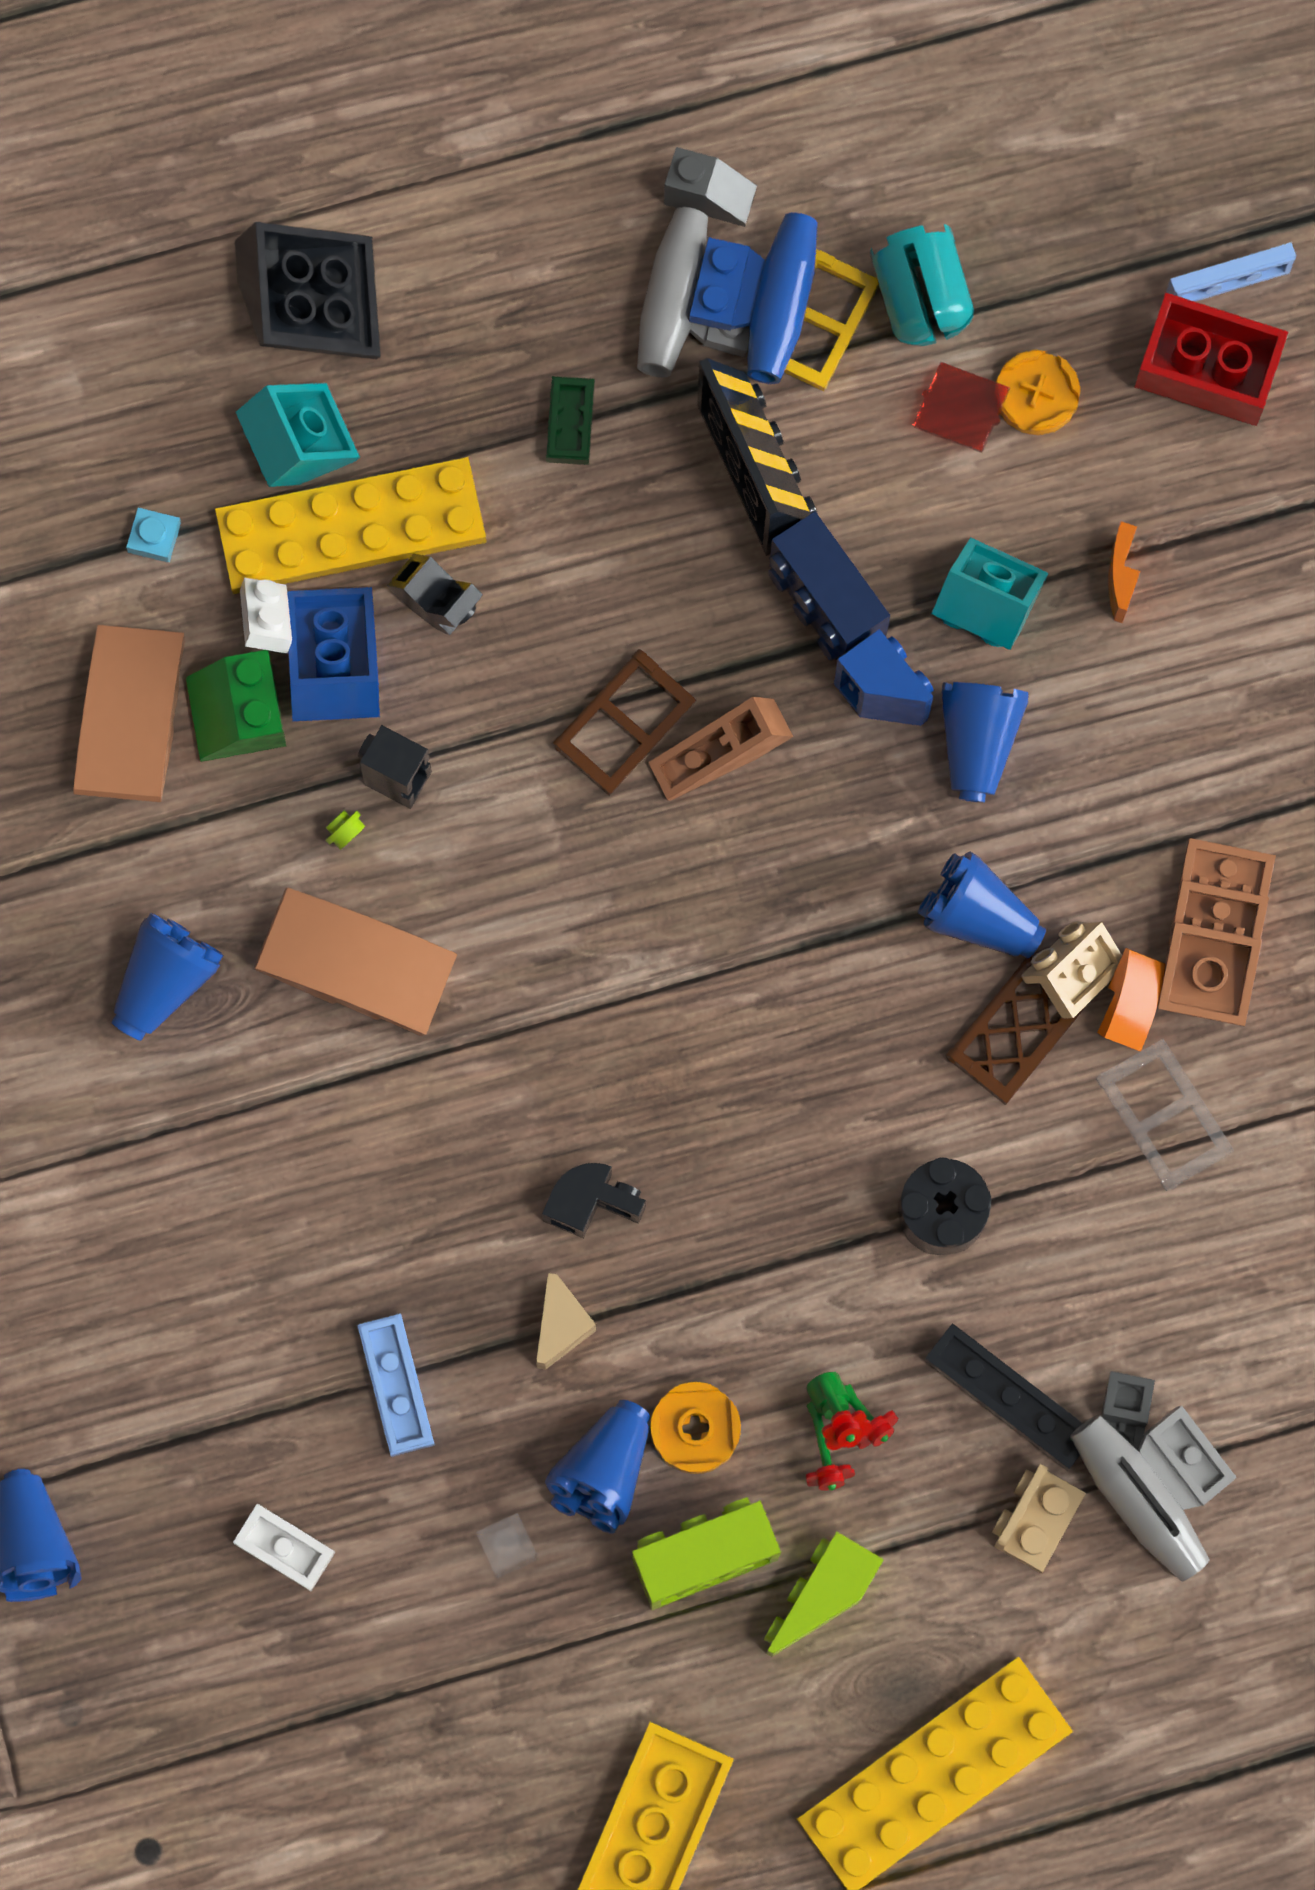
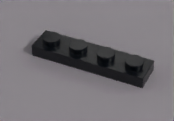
[924,1323,1083,1471]

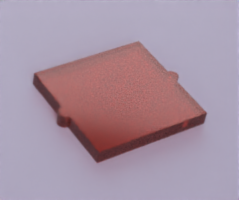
[913,362,1010,453]

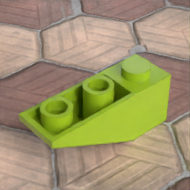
[764,1532,884,1657]

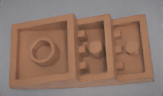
[73,625,185,802]
[1157,838,1276,1027]
[253,888,457,1036]

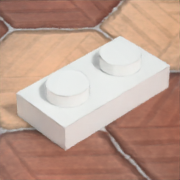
[240,577,292,654]
[233,1504,335,1591]

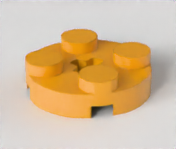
[651,1382,741,1474]

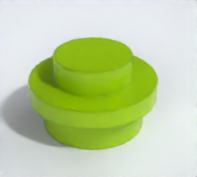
[325,810,365,850]

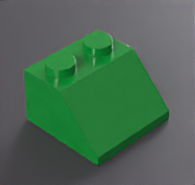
[186,650,286,762]

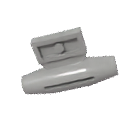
[637,207,750,377]
[1070,1406,1237,1581]

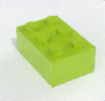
[632,1497,781,1611]

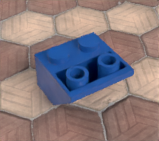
[834,629,934,726]

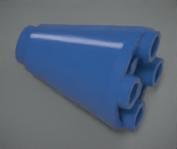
[918,851,1046,959]
[111,913,224,1041]
[545,1400,650,1534]

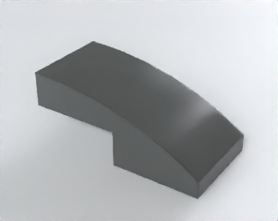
[1101,1371,1155,1450]

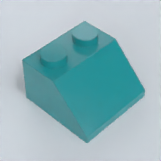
[235,383,360,487]
[932,537,1049,650]

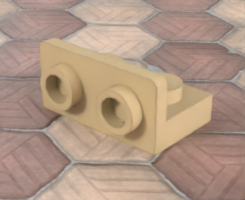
[1021,921,1122,1018]
[992,1464,1086,1574]

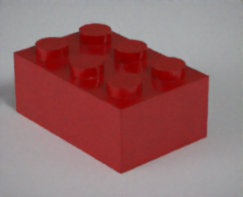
[1134,292,1289,426]

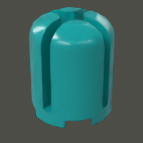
[870,224,974,346]

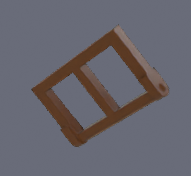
[551,649,696,796]

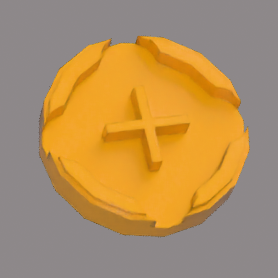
[994,350,1081,435]

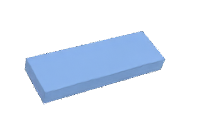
[1166,243,1296,302]
[357,1314,435,1457]

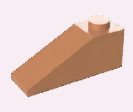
[648,697,793,801]

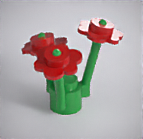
[805,1372,899,1491]

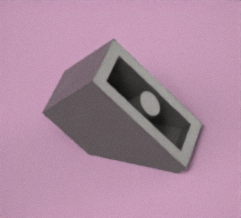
[664,147,757,227]

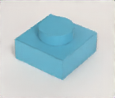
[126,508,181,563]

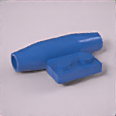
[689,212,818,384]

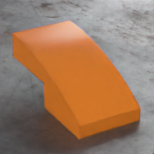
[1108,521,1140,623]
[1097,948,1166,1052]

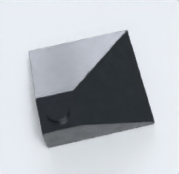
[235,222,381,359]

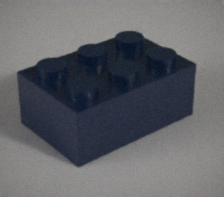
[768,511,890,661]

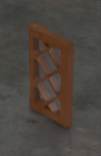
[945,957,1089,1105]

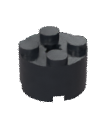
[898,1157,991,1255]

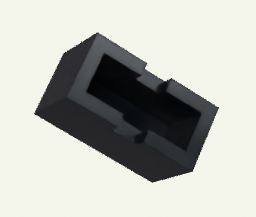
[358,725,432,809]

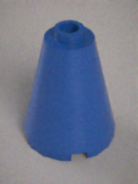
[941,682,1029,803]
[0,1469,82,1602]

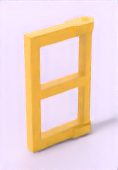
[784,249,879,391]

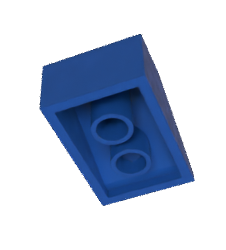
[287,587,380,722]

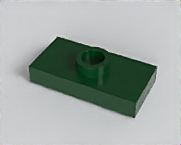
[546,376,595,465]

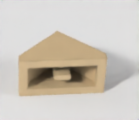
[536,1273,596,1369]

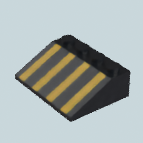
[697,358,818,556]

